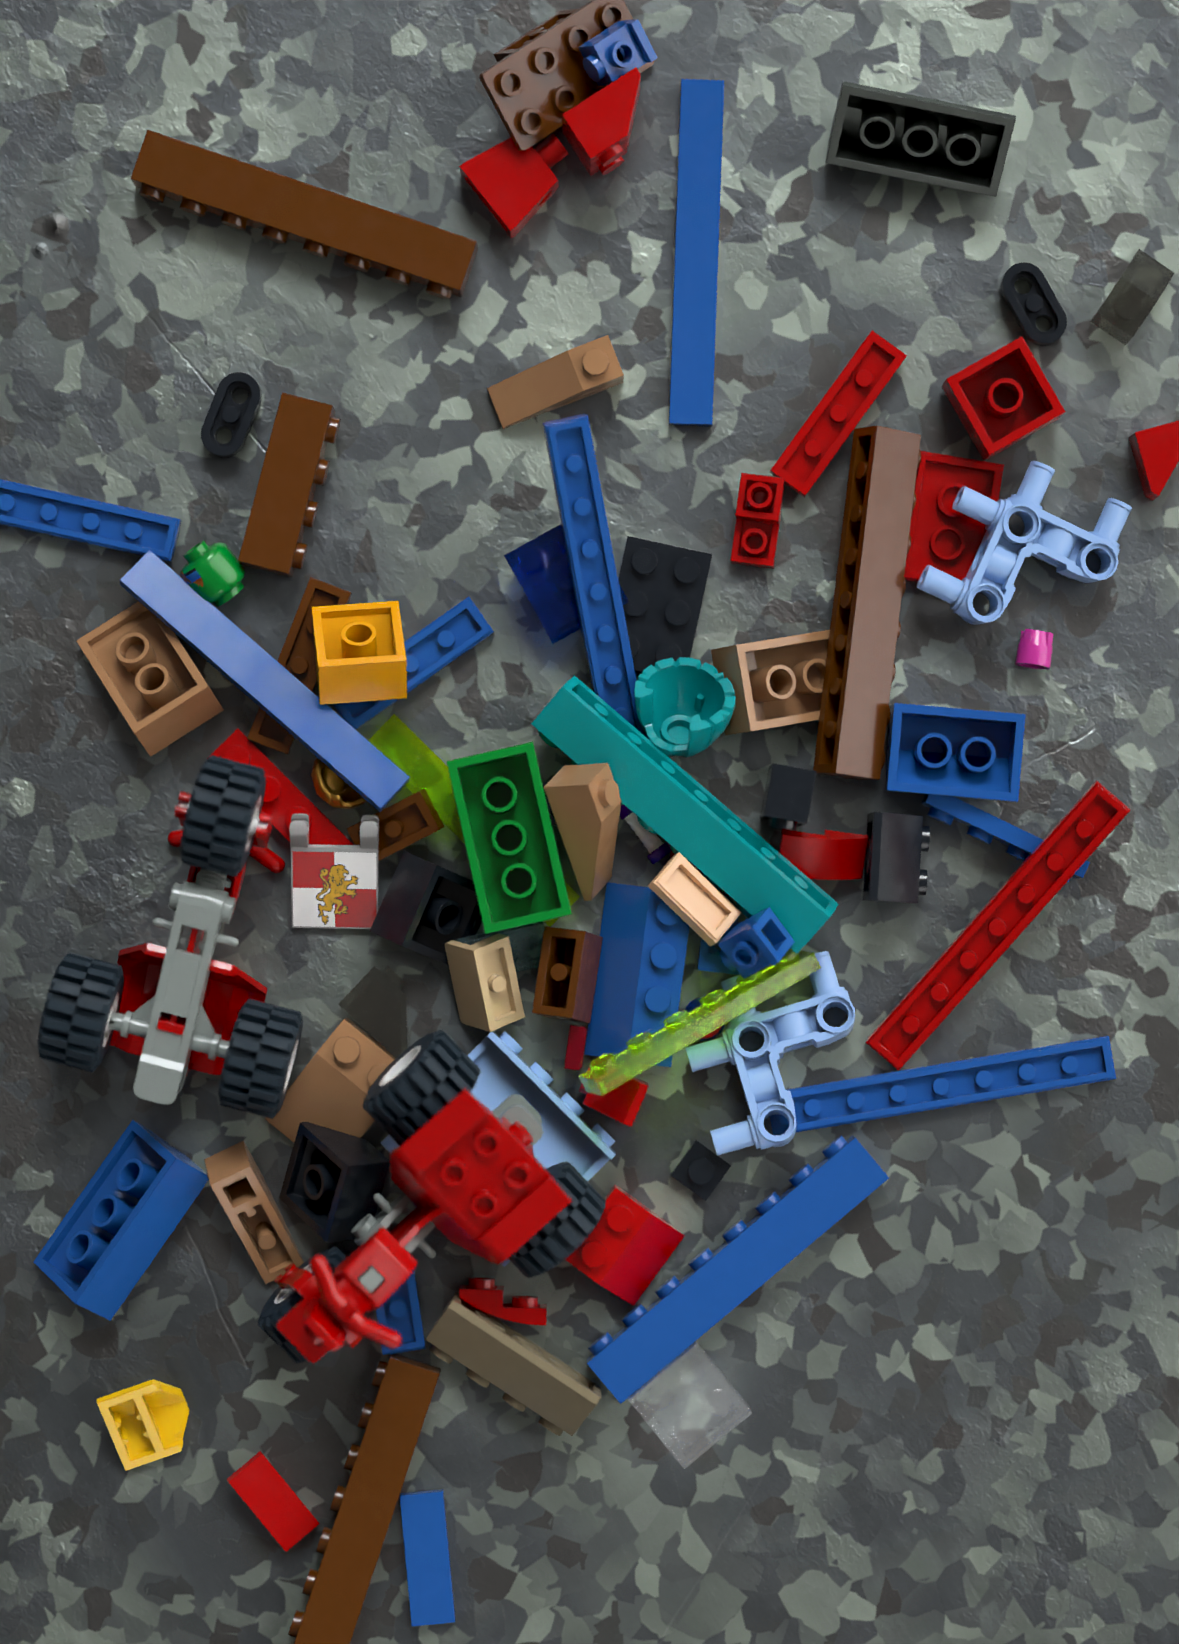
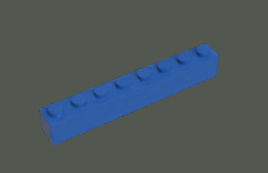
[587,1135,889,1404]

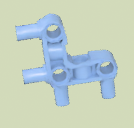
[917,461,1132,625]
[685,951,855,1156]

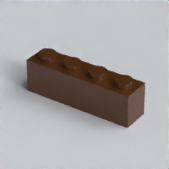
[238,392,341,578]

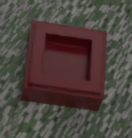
[564,1024,587,1070]

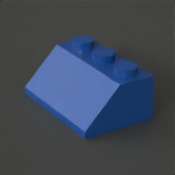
[886,703,1026,802]

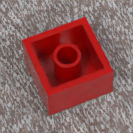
[941,336,1065,461]

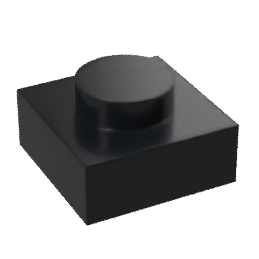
[670,1139,731,1201]

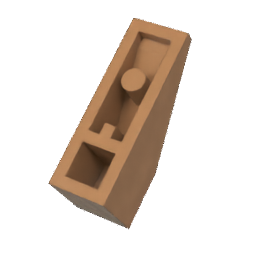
[487,335,624,429]
[544,763,621,901]
[204,1141,304,1284]

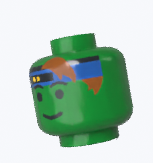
[180,540,245,607]

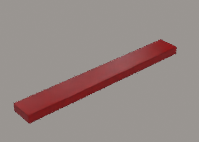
[866,780,1130,1071]

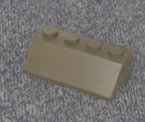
[425,1291,601,1436]

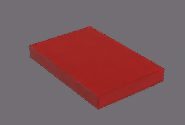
[904,451,1004,594]

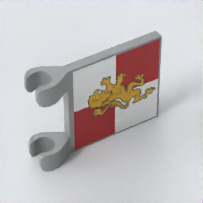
[289,813,379,929]

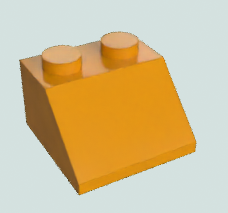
[312,601,407,705]

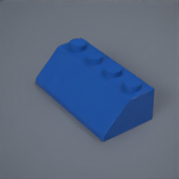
[584,882,690,1067]
[33,1120,209,1321]

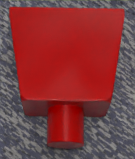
[459,134,568,239]

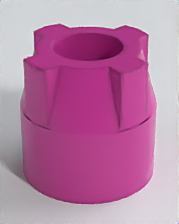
[1015,629,1054,670]

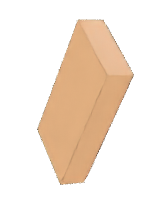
[648,852,742,946]

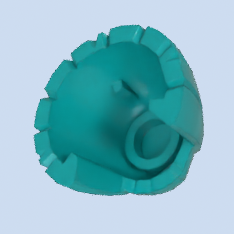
[634,657,736,758]

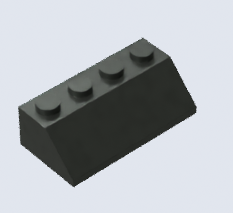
[826,81,1016,197]

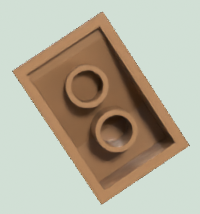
[76,601,224,757]
[711,630,830,735]
[265,1018,397,1142]

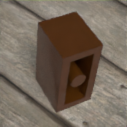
[532,926,603,1023]

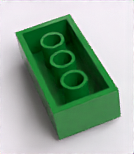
[447,742,572,934]

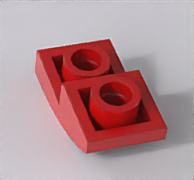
[730,473,785,569]
[779,829,868,880]
[459,1277,547,1326]
[226,1451,320,1552]

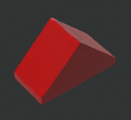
[1129,420,1179,501]

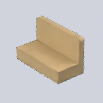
[445,933,525,1032]

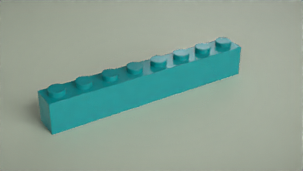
[531,675,839,954]

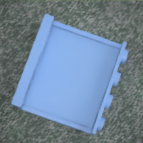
[381,1031,616,1267]

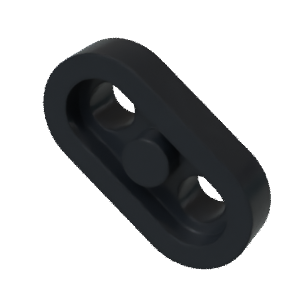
[1001,262,1067,346]
[201,372,262,458]

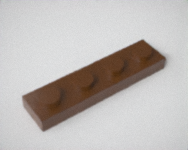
[247,577,352,755]

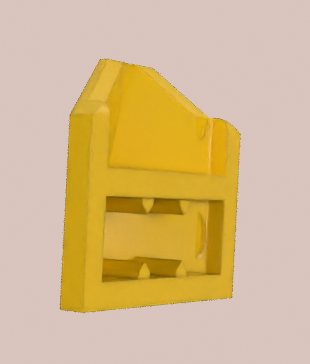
[97,1379,189,1471]

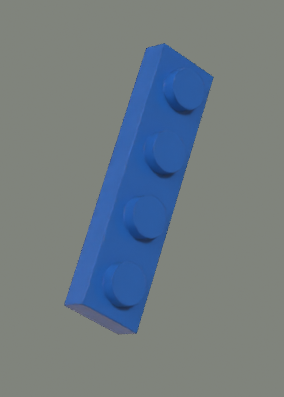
[921,794,1090,882]

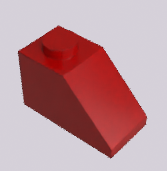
[578,1062,649,1127]

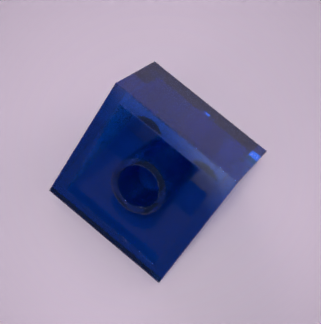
[504,524,629,644]

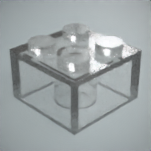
[628,1340,752,1469]

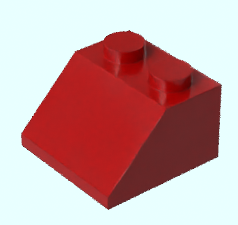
[562,68,641,176]
[565,1184,685,1306]

